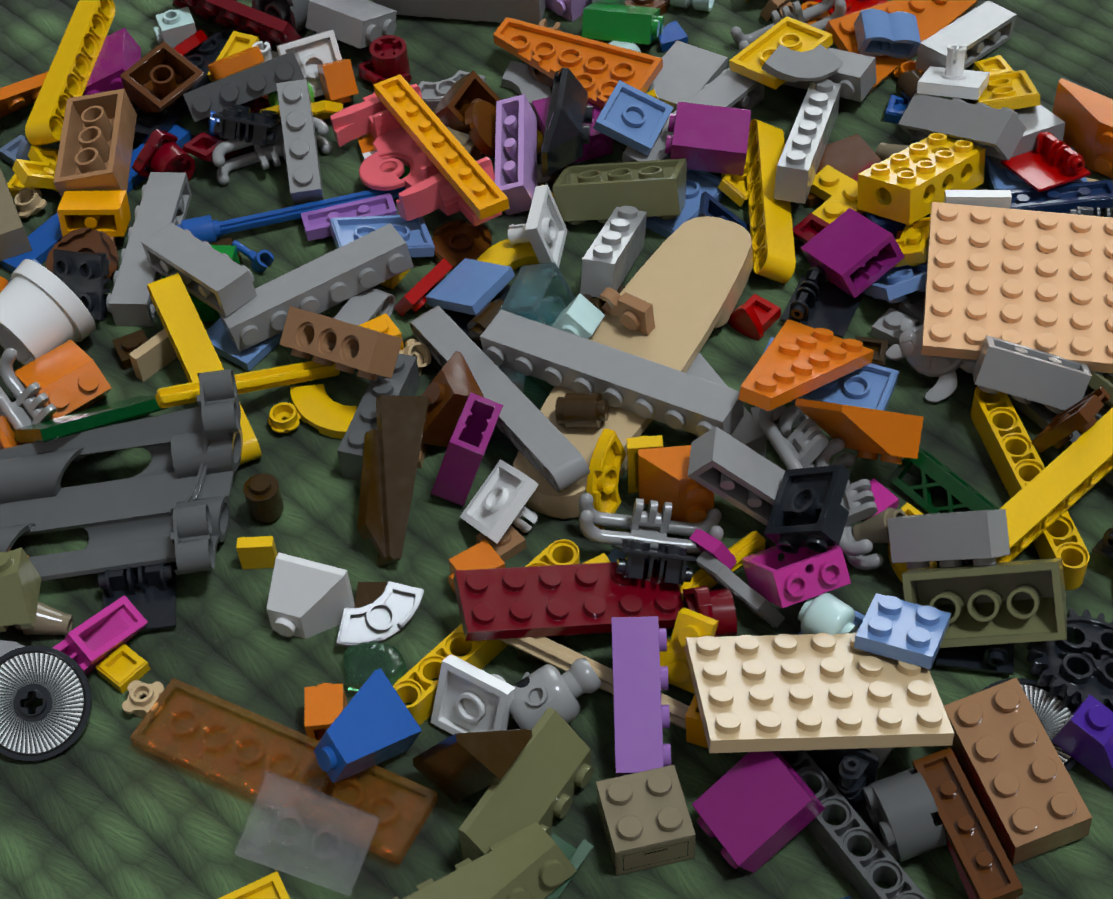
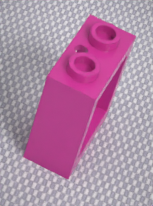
[741,545,851,608]

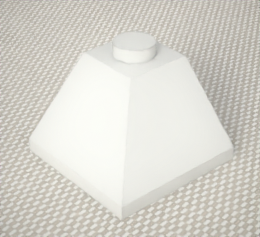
[266,553,355,639]

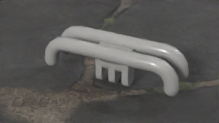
[730,0,846,52]
[212,117,332,185]
[0,348,86,462]
[759,405,850,493]
[815,438,884,570]
[579,493,724,555]

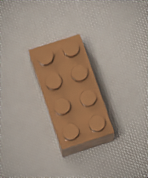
[53,89,137,197]
[944,677,1092,865]

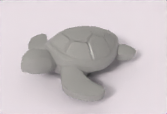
[886,318,977,403]

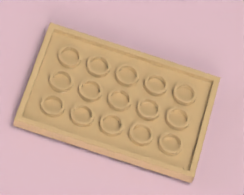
[685,632,954,753]

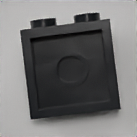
[764,464,851,554]

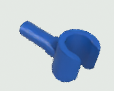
[231,240,274,273]

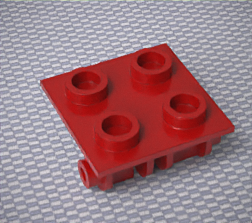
[1001,132,1091,192]

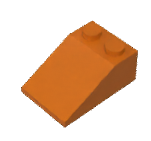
[1052,78,1113,179]
[795,398,924,464]

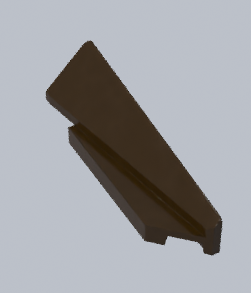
[357,395,429,567]

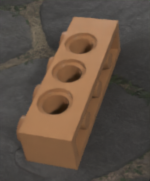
[279,306,403,381]

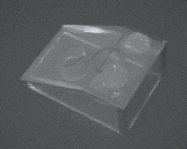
[234,770,380,896]

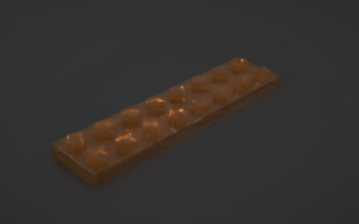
[130,678,439,865]

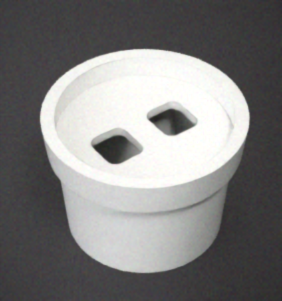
[0,259,96,365]

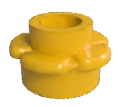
[268,402,301,433]

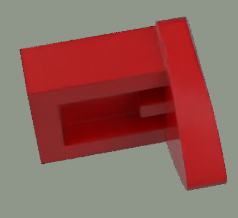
[728,294,781,341]

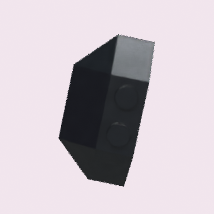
[541,68,594,176]

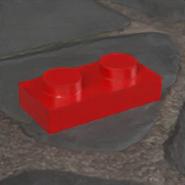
[393,258,453,317]

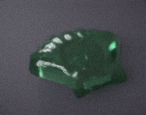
[343,640,408,693]

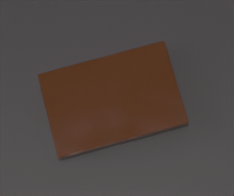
[805,134,882,207]

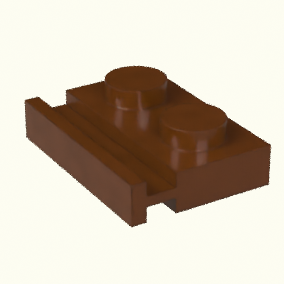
[1032,386,1111,453]

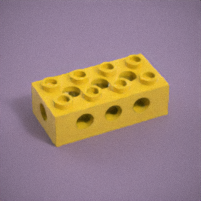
[857,133,986,225]

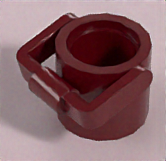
[358,35,412,84]
[132,129,195,181]
[683,586,737,637]

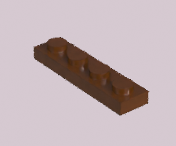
[912,747,1023,899]

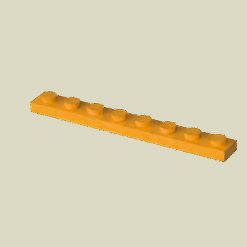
[373,74,510,220]

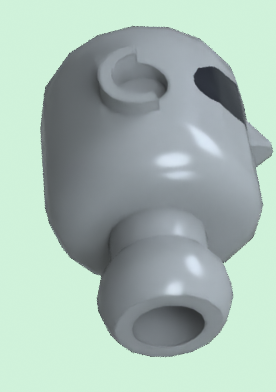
[509,658,602,729]

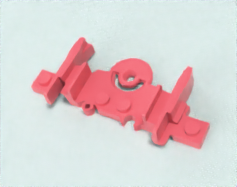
[330,84,502,226]

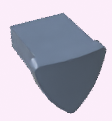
[0,135,42,166]

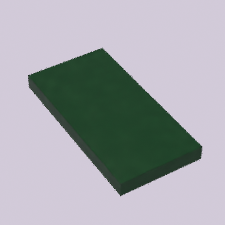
[14,395,168,443]

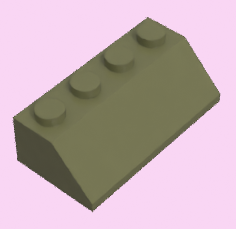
[553,158,687,225]
[902,558,1067,648]
[458,707,594,861]

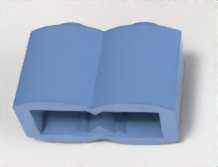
[854,8,921,59]

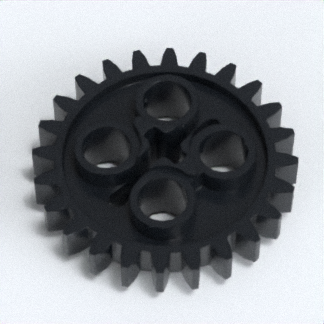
[1026,609,1113,712]

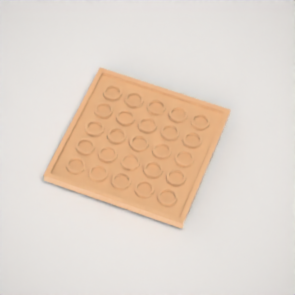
[921,202,1113,373]

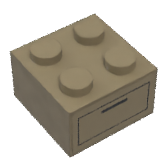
[596,765,695,876]

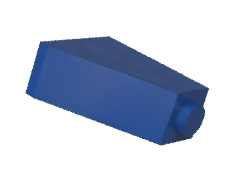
[313,668,422,783]

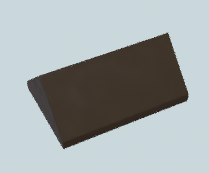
[412,729,533,803]

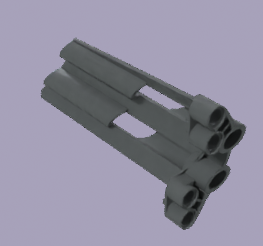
[0,369,243,581]

